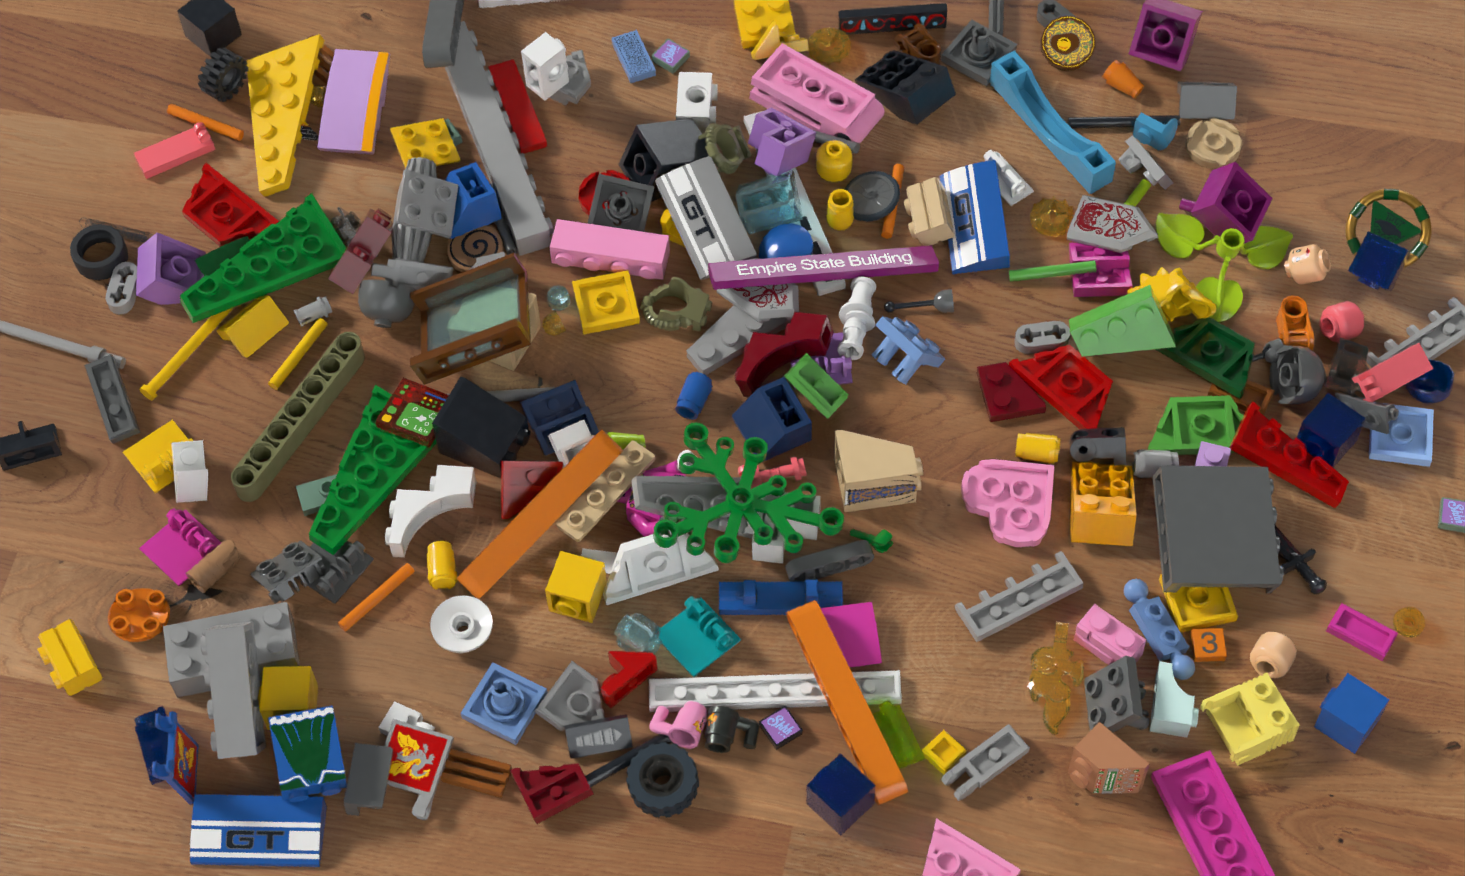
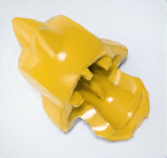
[1127,267,1216,322]

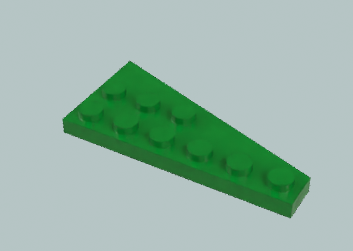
[180,193,346,323]
[309,385,437,555]

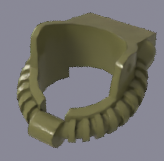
[698,123,752,174]
[640,277,712,331]

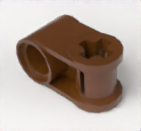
[895,23,941,65]

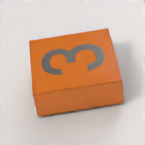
[1190,628,1227,662]

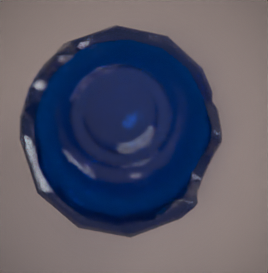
[1406,359,1455,404]

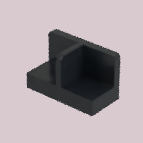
[0,421,62,471]

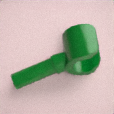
[850,528,893,553]

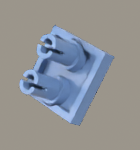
[871,316,945,385]

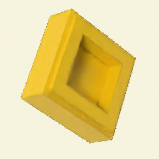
[921,730,967,775]

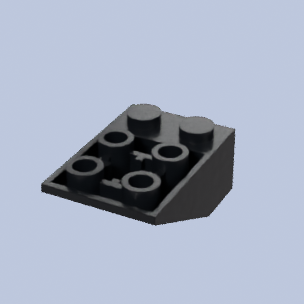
[855,50,956,125]

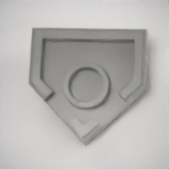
[549,50,591,106]
[535,661,605,731]

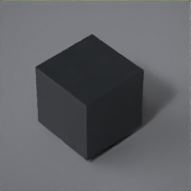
[177,0,242,57]

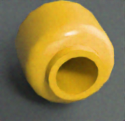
[816,140,853,182]

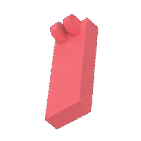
[134,122,216,179]
[1352,343,1433,402]

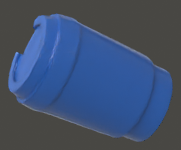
[675,372,713,420]

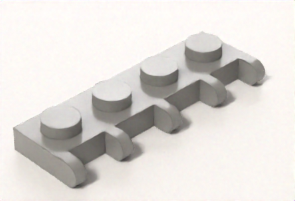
[1364,297,1465,367]
[955,551,1084,642]

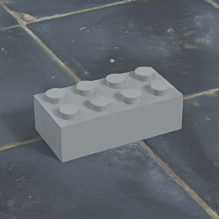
[163,602,300,698]
[201,622,266,759]

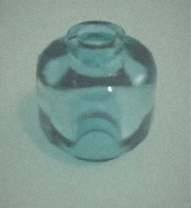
[614,613,662,655]

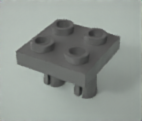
[1084,656,1150,733]

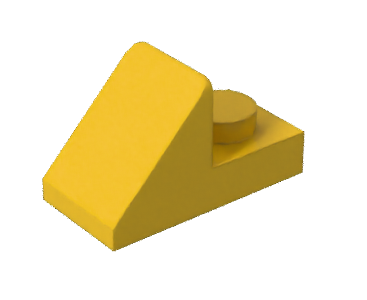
[751,21,809,60]

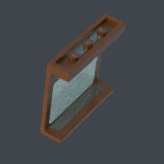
[410,253,531,385]

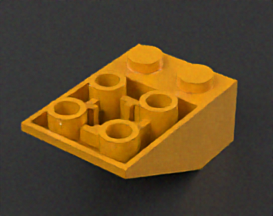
[1070,461,1137,546]

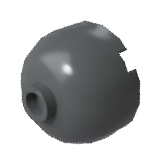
[358,280,416,328]
[1269,345,1326,404]

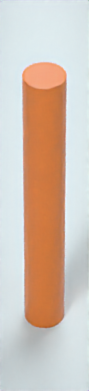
[167,103,244,141]
[881,164,905,239]
[338,563,415,632]

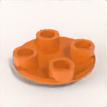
[108,588,170,642]

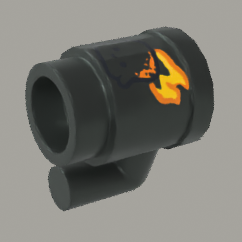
[704,706,759,753]

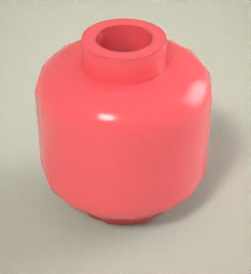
[1319,301,1364,343]

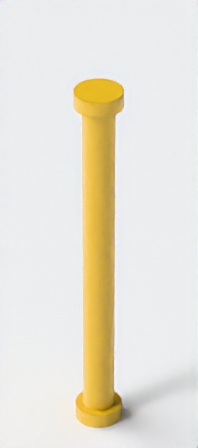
[139,305,240,401]

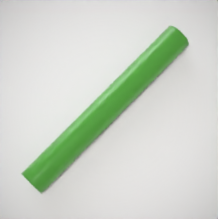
[1009,260,1096,282]

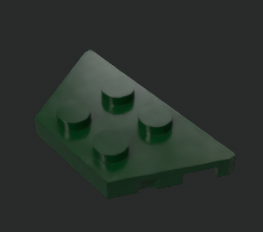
[1155,317,1255,399]

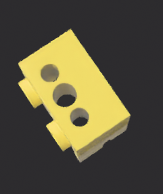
[1200,672,1300,765]

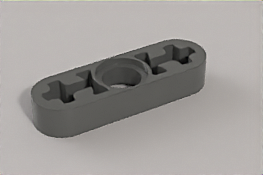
[785,540,874,582]

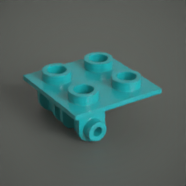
[654,596,741,677]

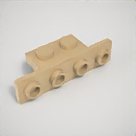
[556,441,655,542]

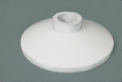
[430,595,493,653]

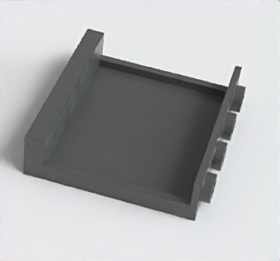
[1153,465,1284,594]

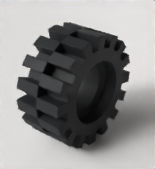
[198,48,248,102]

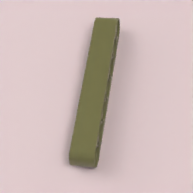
[231,332,365,502]

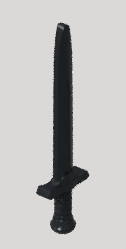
[1275,525,1327,594]

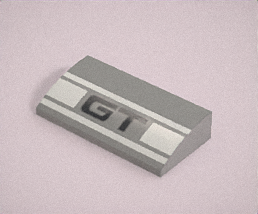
[655,156,757,280]

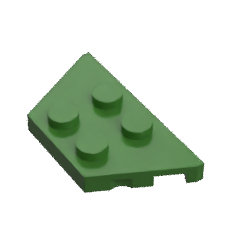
[1148,395,1244,455]

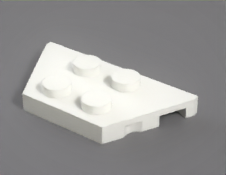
[603,533,719,605]

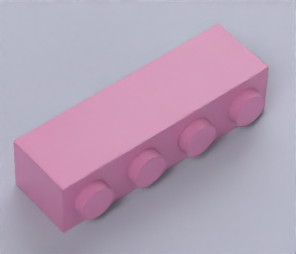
[550,219,670,280]

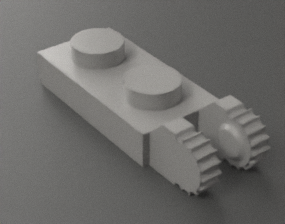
[941,725,1030,801]

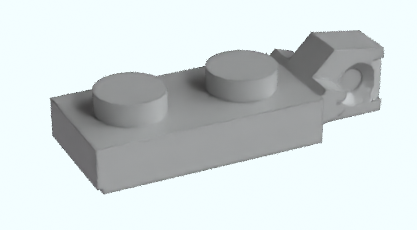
[371,258,453,290]

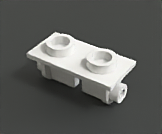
[984,150,1034,206]

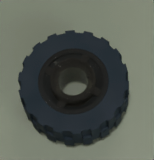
[626,742,699,818]

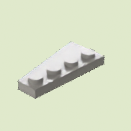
[686,305,791,375]
[631,476,754,539]

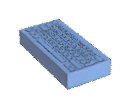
[611,30,656,84]

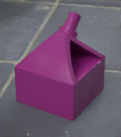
[1129,0,1203,71]
[1179,162,1273,244]

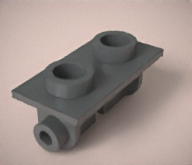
[1335,392,1399,434]

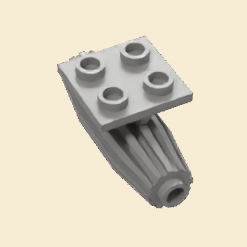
[392,157,458,263]

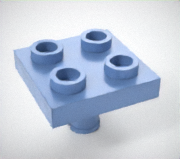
[460,662,548,745]

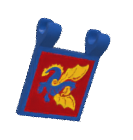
[152,711,199,804]

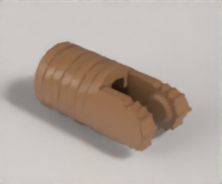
[186,539,241,593]

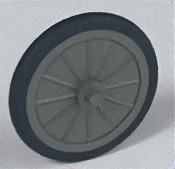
[845,171,900,222]

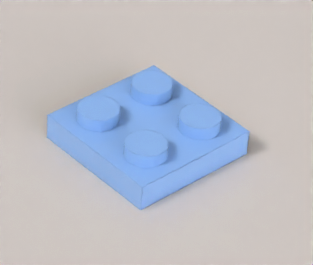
[1369,402,1434,467]

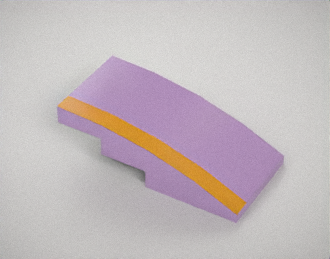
[317,49,390,155]

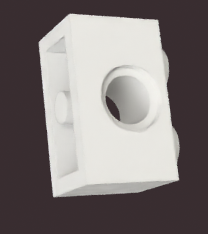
[521,32,569,101]
[676,72,718,134]

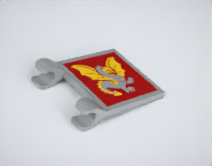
[384,719,454,820]

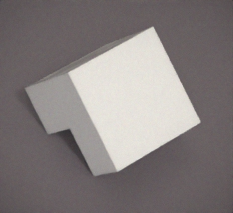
[548,420,595,468]

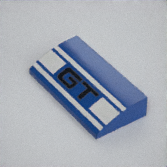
[940,160,1010,274]
[190,794,327,867]

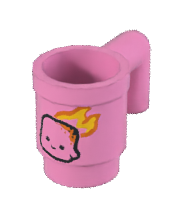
[649,701,708,749]

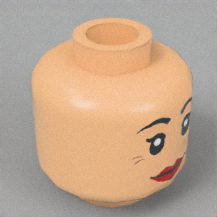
[1285,244,1331,285]

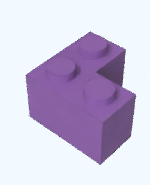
[748,107,816,176]

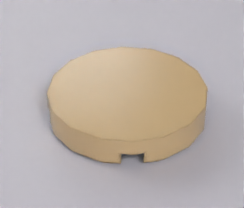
[1185,118,1243,169]

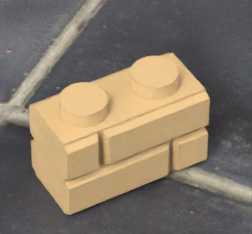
[904,177,955,246]

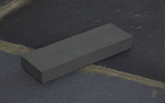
[84,354,141,444]

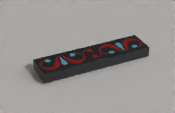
[838,3,948,35]

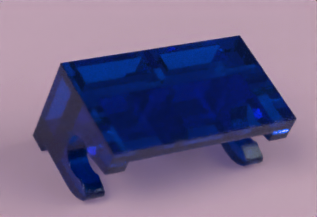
[134,706,169,785]

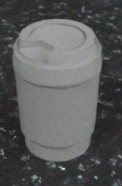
[1132,449,1179,478]

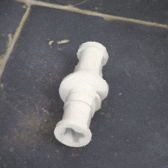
[837,277,877,360]

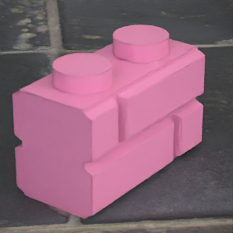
[1073,604,1146,665]

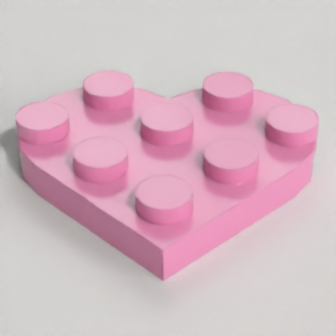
[961,459,1054,547]

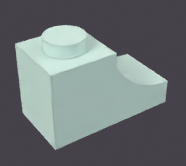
[1149,661,1199,738]

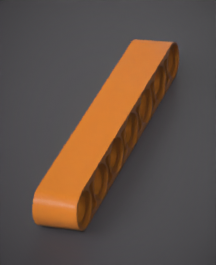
[456,429,624,599]
[786,600,908,806]

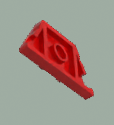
[182,163,279,247]
[1009,345,1113,429]

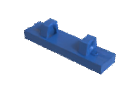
[719,580,843,615]

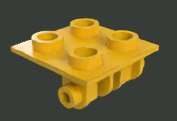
[390,118,460,169]
[123,419,193,493]

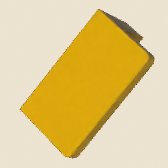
[216,295,289,358]

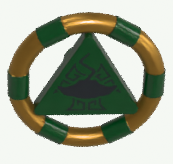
[1345,189,1432,272]

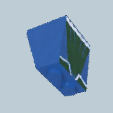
[268,705,347,802]

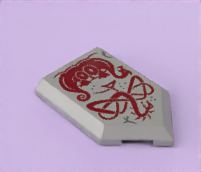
[1067,195,1158,253]
[717,257,799,322]

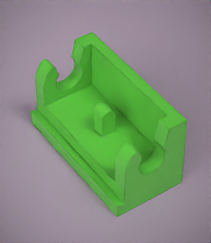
[784,353,849,419]

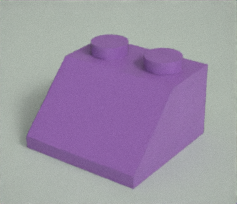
[136,232,206,305]

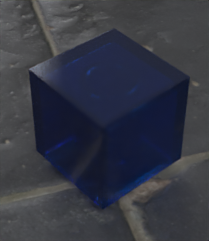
[1348,231,1411,292]
[1297,393,1366,468]
[806,753,876,836]

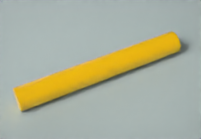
[268,318,328,390]

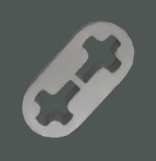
[105,262,137,315]
[1015,321,1070,354]

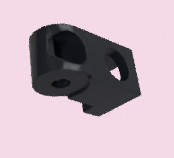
[1069,427,1126,466]

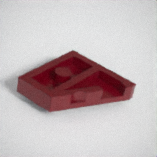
[976,362,1046,422]
[510,763,594,824]

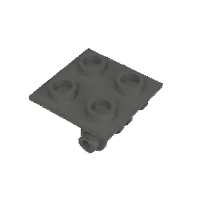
[250,540,327,604]
[295,541,374,604]

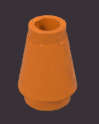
[1102,60,1145,99]

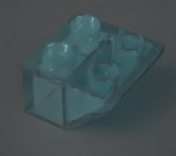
[736,170,803,235]

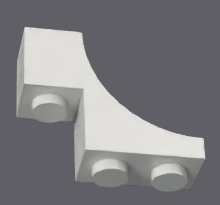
[385,465,476,558]

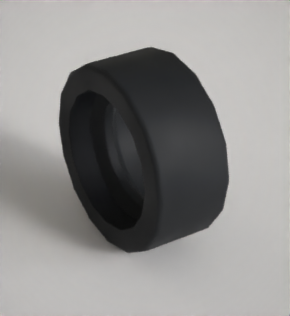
[70,224,128,280]

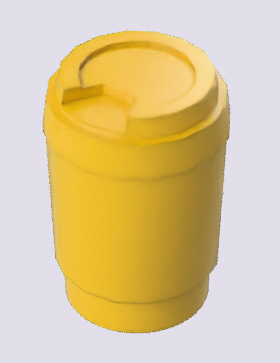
[826,189,854,231]
[1015,433,1061,464]
[427,541,458,590]

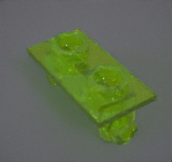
[873,701,925,769]

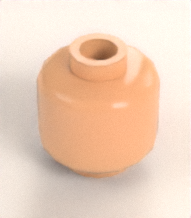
[1250,632,1297,678]

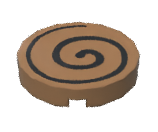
[447,226,504,272]

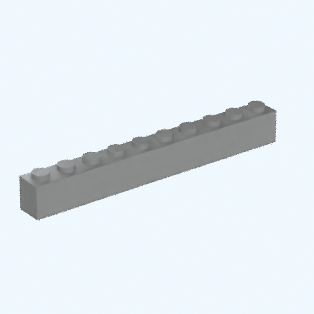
[445,21,554,256]

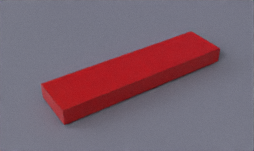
[488,59,548,154]

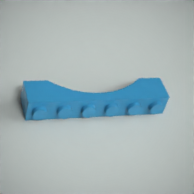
[990,51,1116,194]

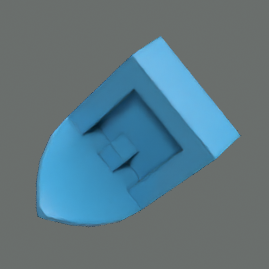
[1133,112,1178,150]

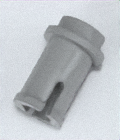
[293,296,333,327]

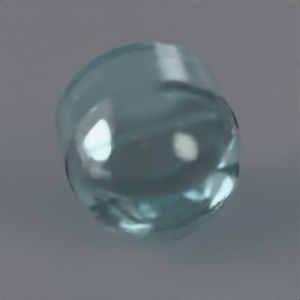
[547,285,570,311]

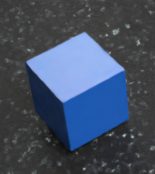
[1314,673,1389,754]

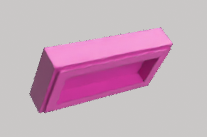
[1326,603,1398,661]

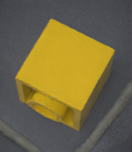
[545,551,607,623]
[258,666,318,730]

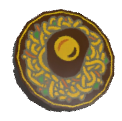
[1040,16,1095,71]

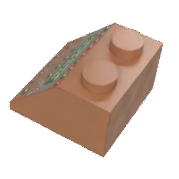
[1068,722,1149,794]

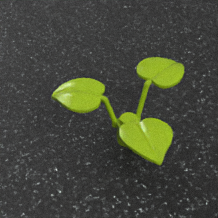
[1156,213,1293,323]

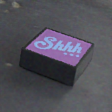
[759,706,803,750]

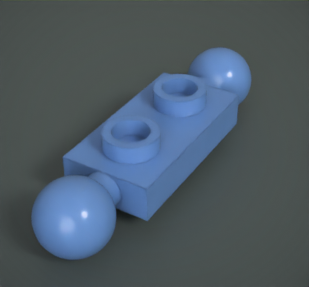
[1124,579,1195,680]

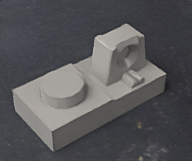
[1118,135,1174,190]

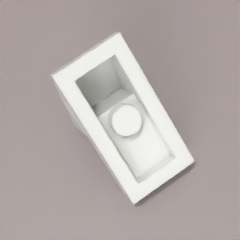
[171,440,208,503]

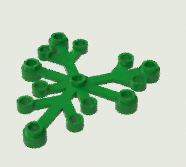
[653,423,844,563]

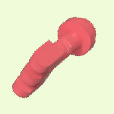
[738,457,807,489]

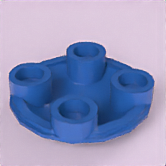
[759,223,813,259]

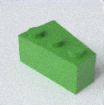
[1069,285,1176,357]

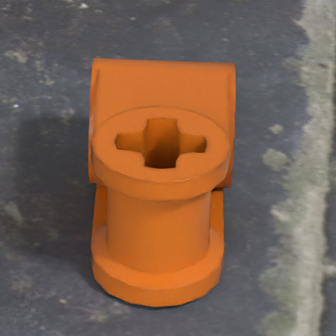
[1276,295,1314,351]

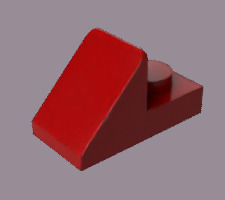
[600,651,658,709]

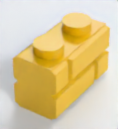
[37,619,103,696]

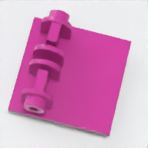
[139,508,221,586]

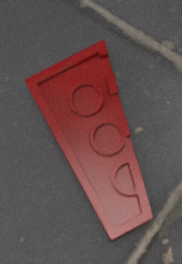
[1229,401,1349,508]

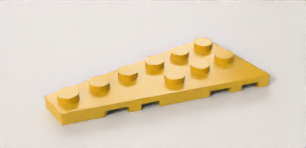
[246,34,325,197]

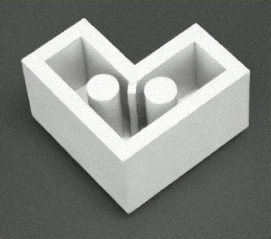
[752,492,821,564]

